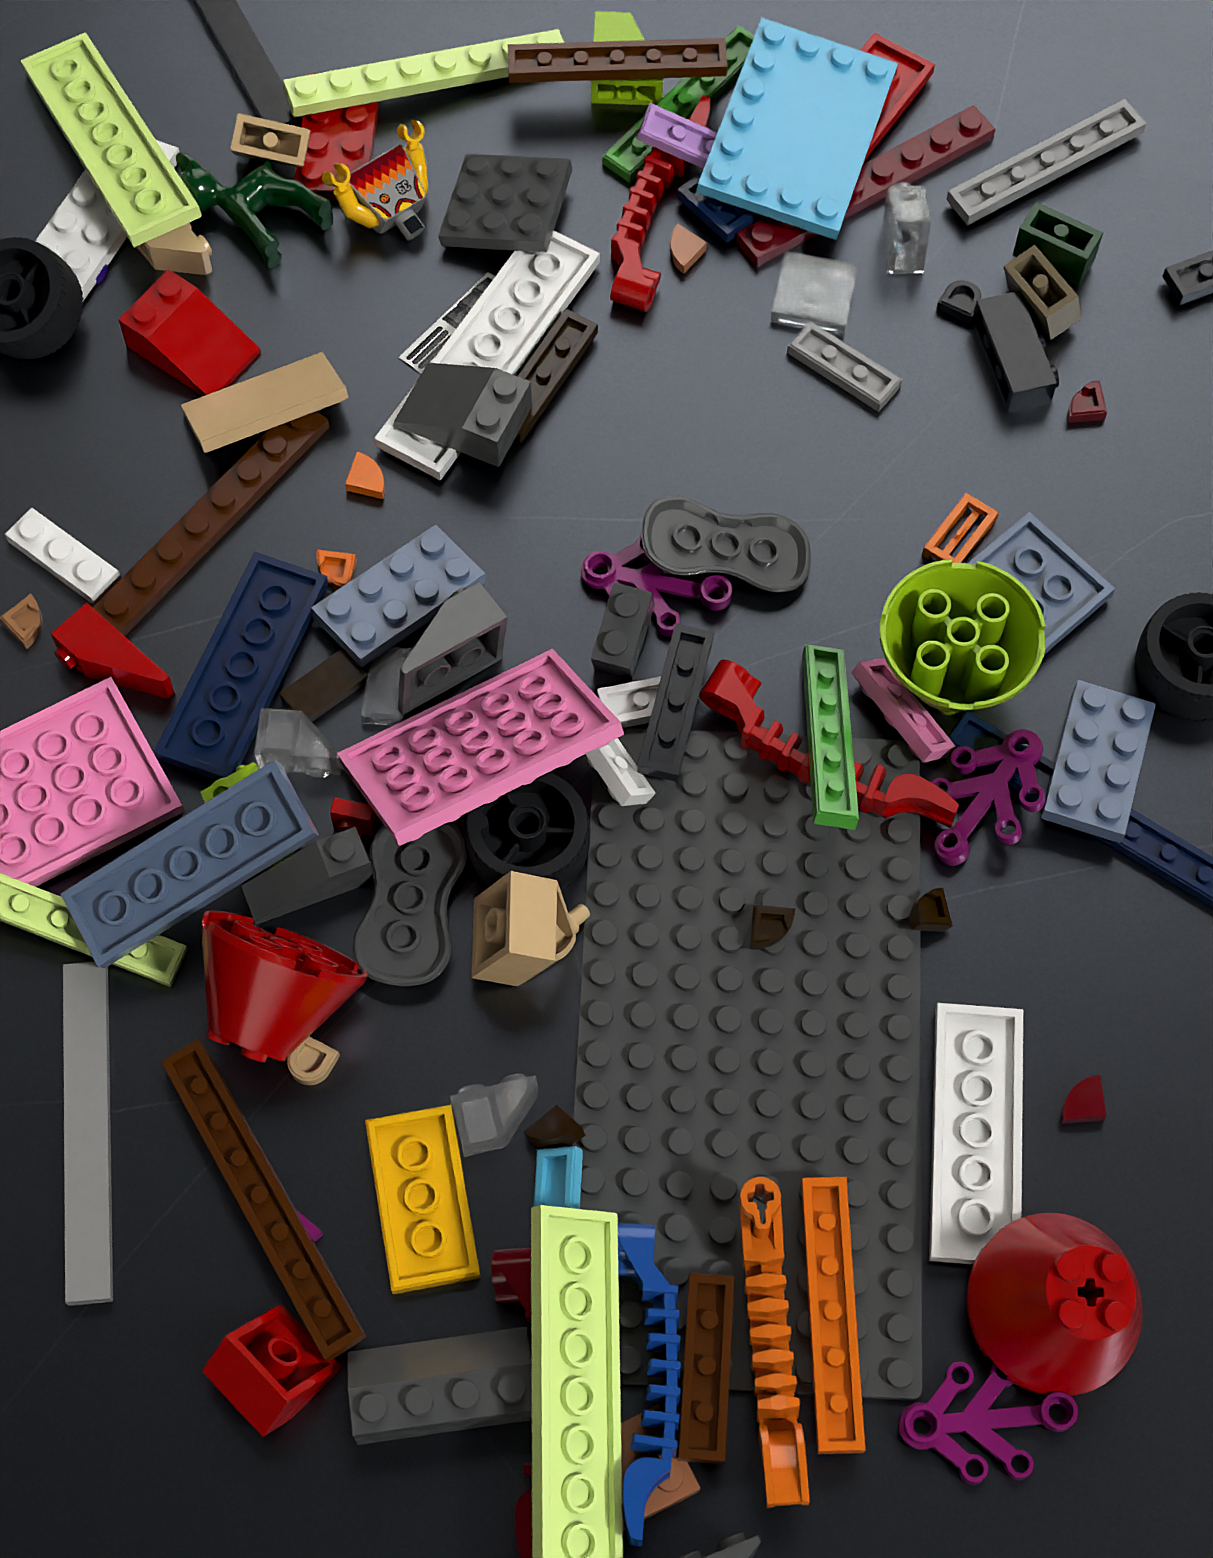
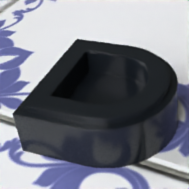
[937,280,982,324]

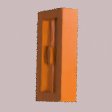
[922,493,999,563]

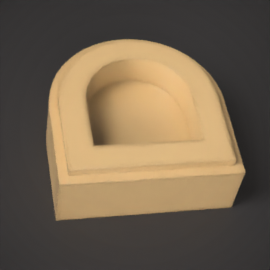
[287,1037,340,1085]

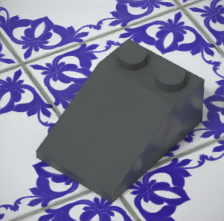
[394,363,532,467]
[398,582,507,715]

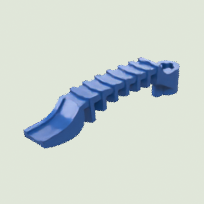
[618,1223,681,1548]

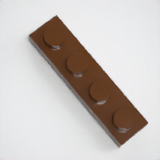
[678,1273,735,1464]

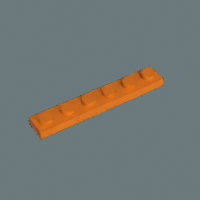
[801,1177,865,1454]

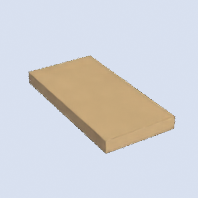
[181,352,349,453]

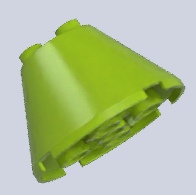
[879,559,1046,716]

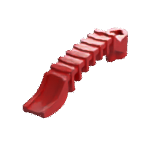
[610,95,710,312]
[699,659,959,828]

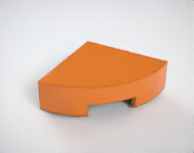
[345,452,385,499]
[316,549,357,591]

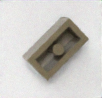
[1003,245,1082,340]

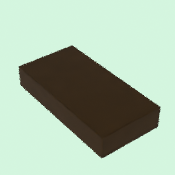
[279,648,369,727]

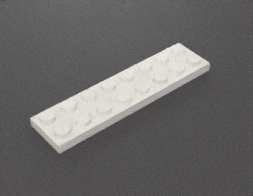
[374,231,600,480]

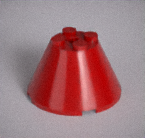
[201,910,368,1062]
[967,1213,1142,1396]

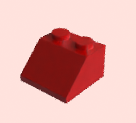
[202,1303,342,1437]

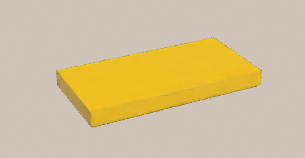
[365,1105,481,1294]

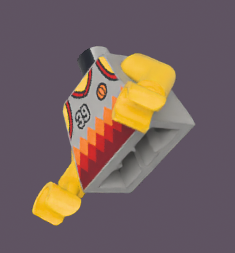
[322,120,428,241]

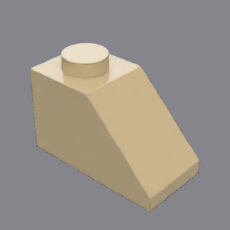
[230,113,311,167]

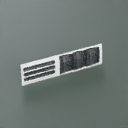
[399,272,495,374]

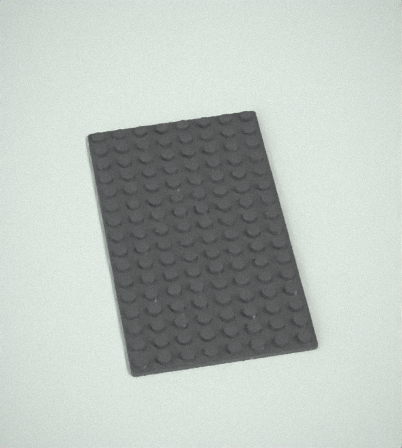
[572,727,922,1400]

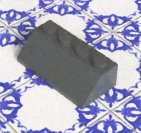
[348,1327,532,1445]

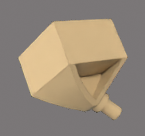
[471,871,590,986]

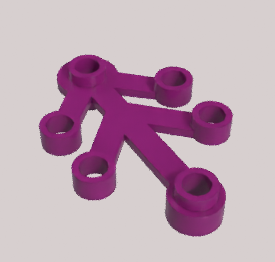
[581,536,732,637]
[931,729,1046,866]
[898,1361,1078,1485]

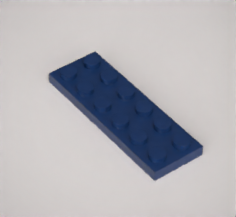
[154,551,329,781]

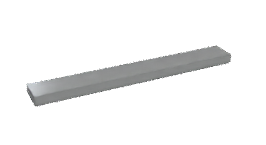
[63,962,113,1306]

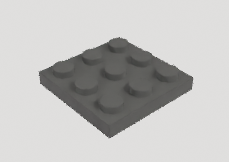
[438,154,573,252]

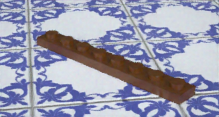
[92,411,329,636]
[161,1039,367,1362]

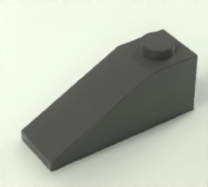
[241,827,374,925]

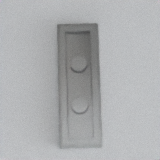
[787,321,902,412]

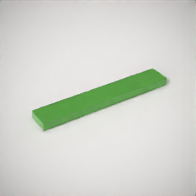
[602,25,754,183]
[802,644,859,830]

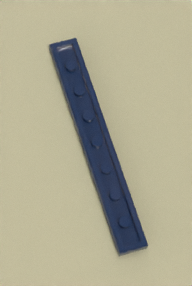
[948,711,1213,908]

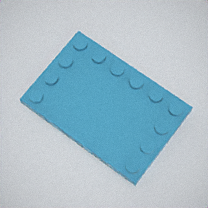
[696,18,898,240]

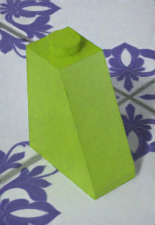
[591,11,663,105]

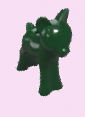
[175,153,333,269]

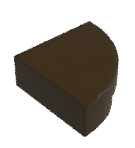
[910,888,953,932]
[750,905,796,949]
[523,1105,586,1148]

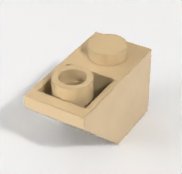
[136,222,213,275]

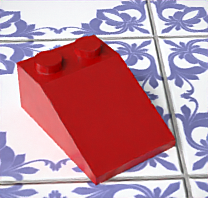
[118,269,261,397]

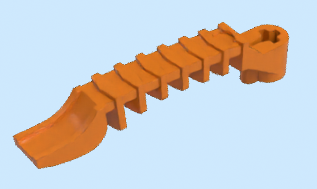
[738,1177,809,1508]

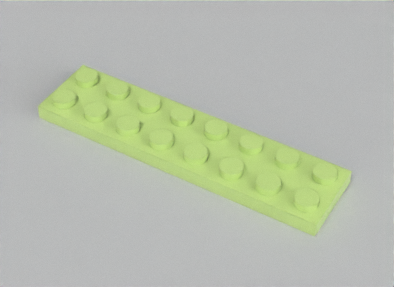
[20,32,202,247]
[531,1205,623,1558]

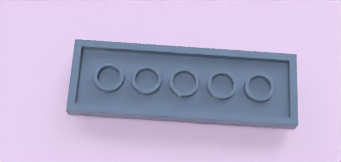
[61,760,319,968]

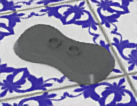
[641,496,811,592]
[352,822,468,986]

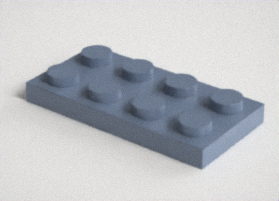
[311,524,486,668]
[1041,680,1156,843]

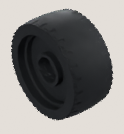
[0,237,84,360]
[1135,592,1213,721]
[465,772,590,891]

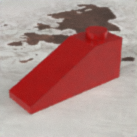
[51,603,175,699]

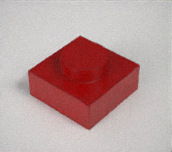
[330,797,378,837]

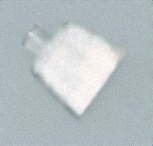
[883,182,931,273]

